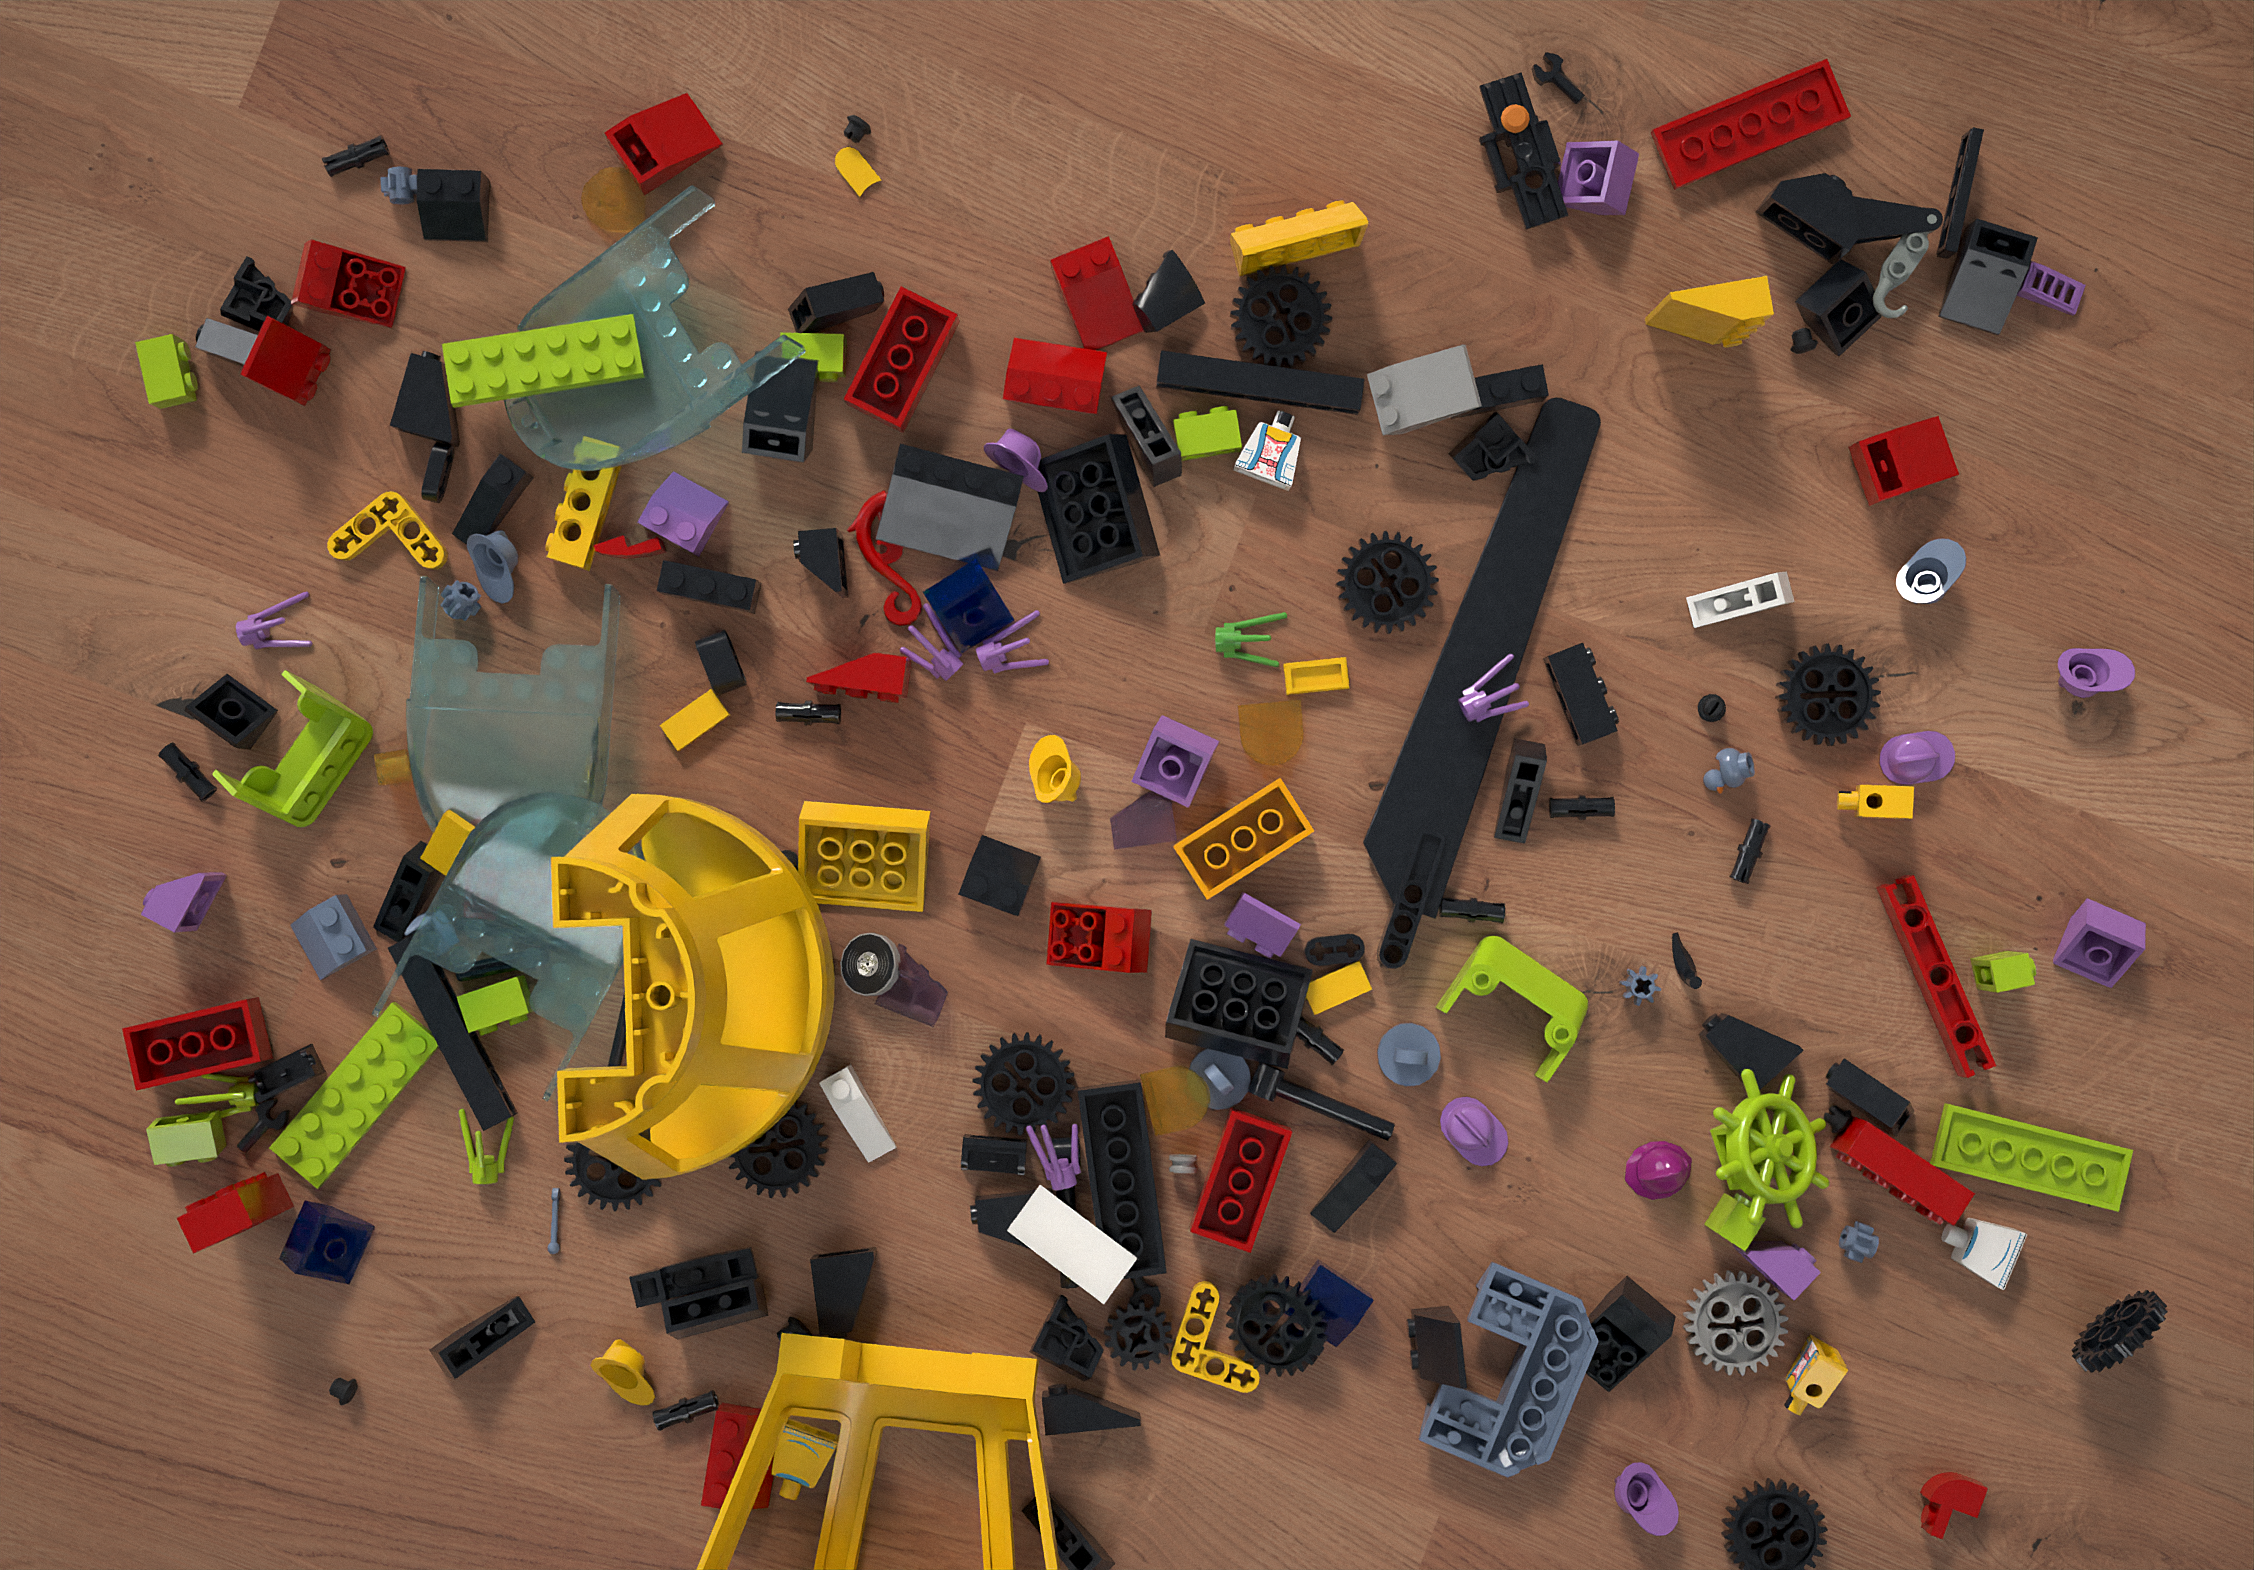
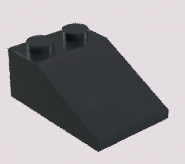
[1406,1306,1467,1389]

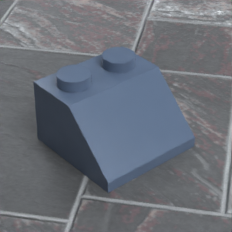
[290,894,377,980]

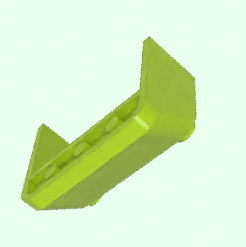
[212,670,373,827]
[1435,936,1588,1083]

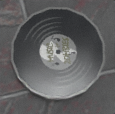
[840,933,901,996]

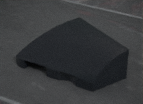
[1132,250,1205,333]
[220,256,294,332]
[1448,411,1539,481]
[1029,1295,1104,1382]

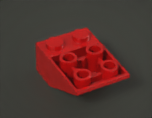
[604,93,723,196]
[291,239,406,328]
[1848,416,1959,506]
[806,653,912,703]
[1046,902,1152,973]

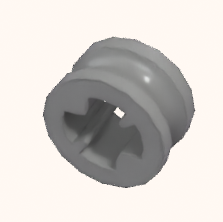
[1169,1154,1197,1173]

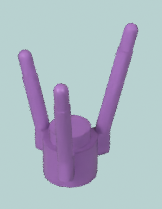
[236,592,313,649]
[900,603,963,681]
[976,610,1049,674]
[1458,654,1529,723]
[1026,1124,1081,1190]

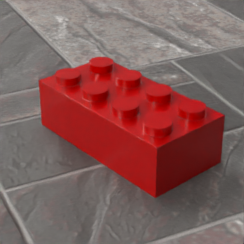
[844,286,960,433]
[122,997,273,1091]
[1189,1107,1293,1253]
[1829,1116,1975,1226]
[177,1172,294,1254]

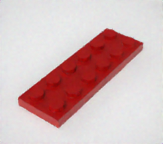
[1651,59,1851,190]

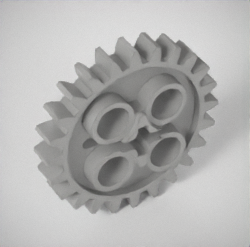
[1683,1270,1788,1376]

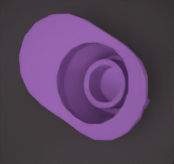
[984,429,1048,492]
[2058,648,2135,698]
[1879,731,1955,785]
[1440,1097,1508,1166]
[1614,1462,1679,1536]

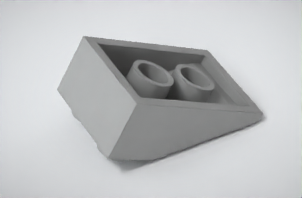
[1367,345,1482,435]

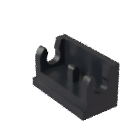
[248,1044,326,1103]
[961,1134,1028,1175]

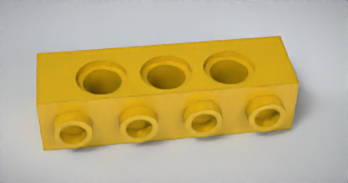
[545,436,626,571]

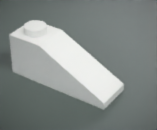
[1686,571,1795,628]
[819,1064,897,1163]

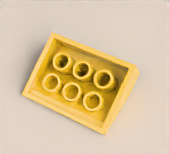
[1230,200,1369,277]
[1645,276,1774,348]
[798,801,930,912]

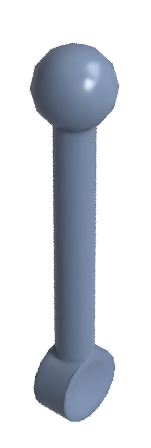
[547,1188,560,1254]

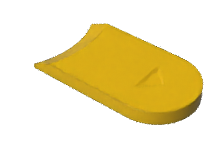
[835,147,882,197]

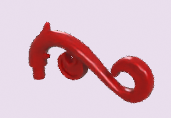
[847,490,922,626]

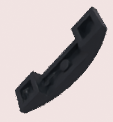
[629,1247,759,1308]

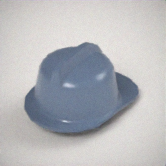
[467,530,518,603]
[1896,539,1967,605]

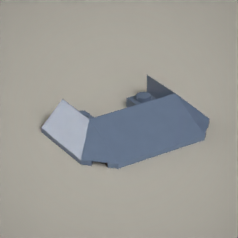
[1418,1262,1599,1478]

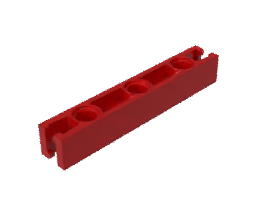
[1876,875,1996,1078]

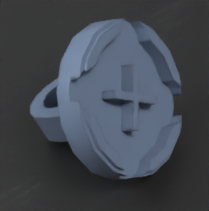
[1377,1023,1441,1086]
[1187,1049,1251,1110]

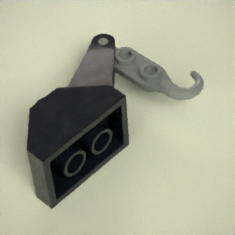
[1756,173,1943,318]

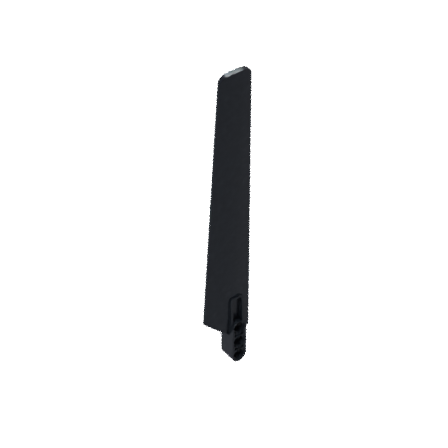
[1363,397,1601,969]

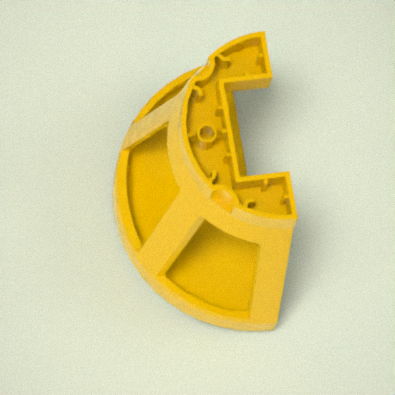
[551,794,835,1180]
[696,1333,1061,1570]

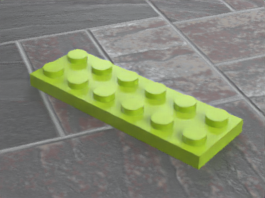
[442,314,645,408]
[269,1002,439,1189]
[1930,1103,2133,1212]

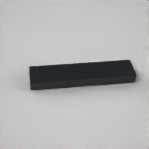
[1936,127,1984,259]

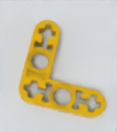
[327,491,448,570]
[1171,1281,1260,1393]

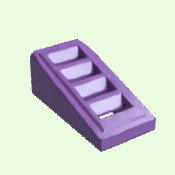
[2017,261,2086,316]

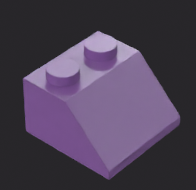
[1558,141,1639,215]
[637,471,729,557]
[1131,715,1219,808]
[141,872,227,933]
[1224,892,1301,959]
[2053,898,2146,988]
[1733,1241,1821,1300]

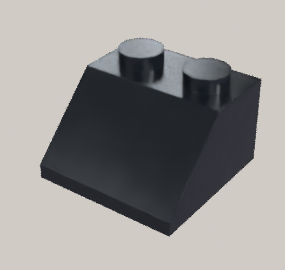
[416,169,490,242]
[1795,259,1882,356]
[793,528,849,598]
[958,835,1041,916]

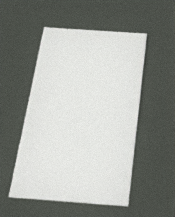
[1007,1185,1137,1304]

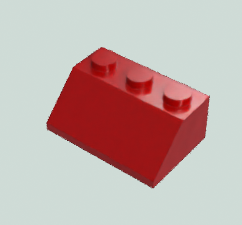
[1002,337,1107,415]
[701,1402,775,1509]

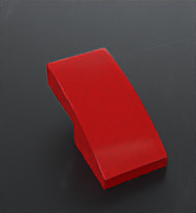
[593,535,667,559]

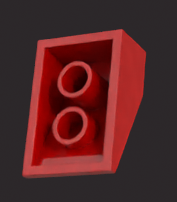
[1050,236,1144,350]
[240,316,331,406]

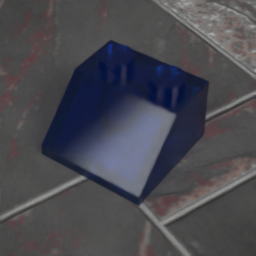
[923,559,1014,653]
[279,1200,375,1285]
[1285,1259,1374,1347]

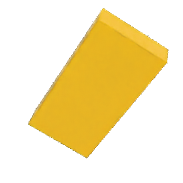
[1283,657,1349,695]
[659,689,730,751]
[420,809,476,877]
[1306,960,1372,1015]

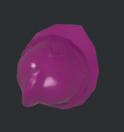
[1625,1141,1692,1200]

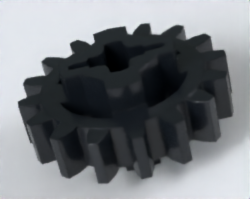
[1104,1299,1173,1370]

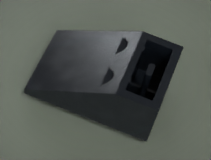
[1938,219,2038,335]
[742,351,819,463]
[1586,1276,1676,1392]

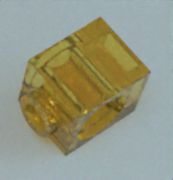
[374,749,420,786]

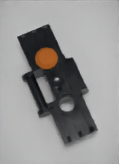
[1479,72,1568,230]

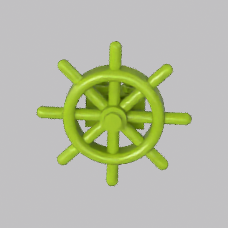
[1710,1069,1829,1229]

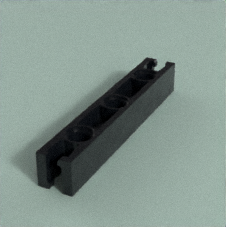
[1156,351,1365,415]
[388,932,518,1131]

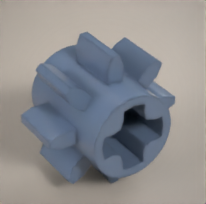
[380,167,417,205]
[440,580,481,621]
[1619,966,1661,1006]
[1839,1221,1879,1263]

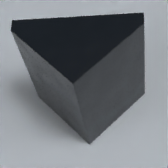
[184,674,278,750]

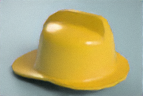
[1029,735,1081,803]
[590,1339,655,1405]

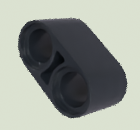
[695,629,747,696]

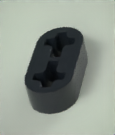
[421,442,454,503]
[1304,934,1365,966]

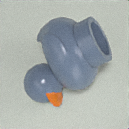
[1703,748,1755,794]

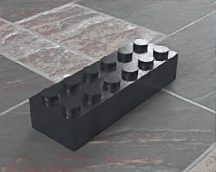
[1078,1079,1167,1279]

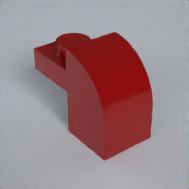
[1920,1472,1988,1539]

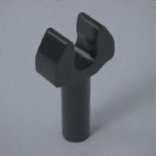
[1532,52,1585,105]
[237,1099,290,1153]
[1129,1277,1161,1307]

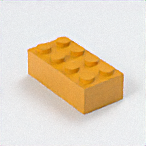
[1172,778,1314,900]

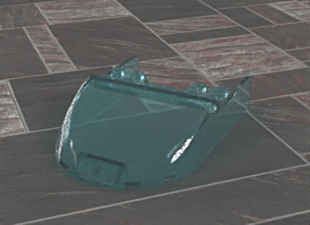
[504,185,806,471]
[406,576,620,871]
[372,792,646,1102]

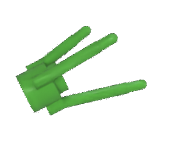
[1215,612,1287,667]

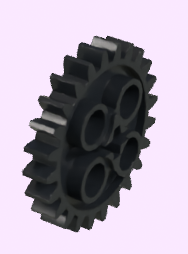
[1230,265,1332,368]
[1335,531,1439,634]
[1775,643,1881,746]
[972,1032,1075,1136]
[729,1100,829,1198]
[564,1128,662,1212]
[1226,1274,1329,1377]
[2071,1290,2168,1373]
[1721,1478,1828,1570]

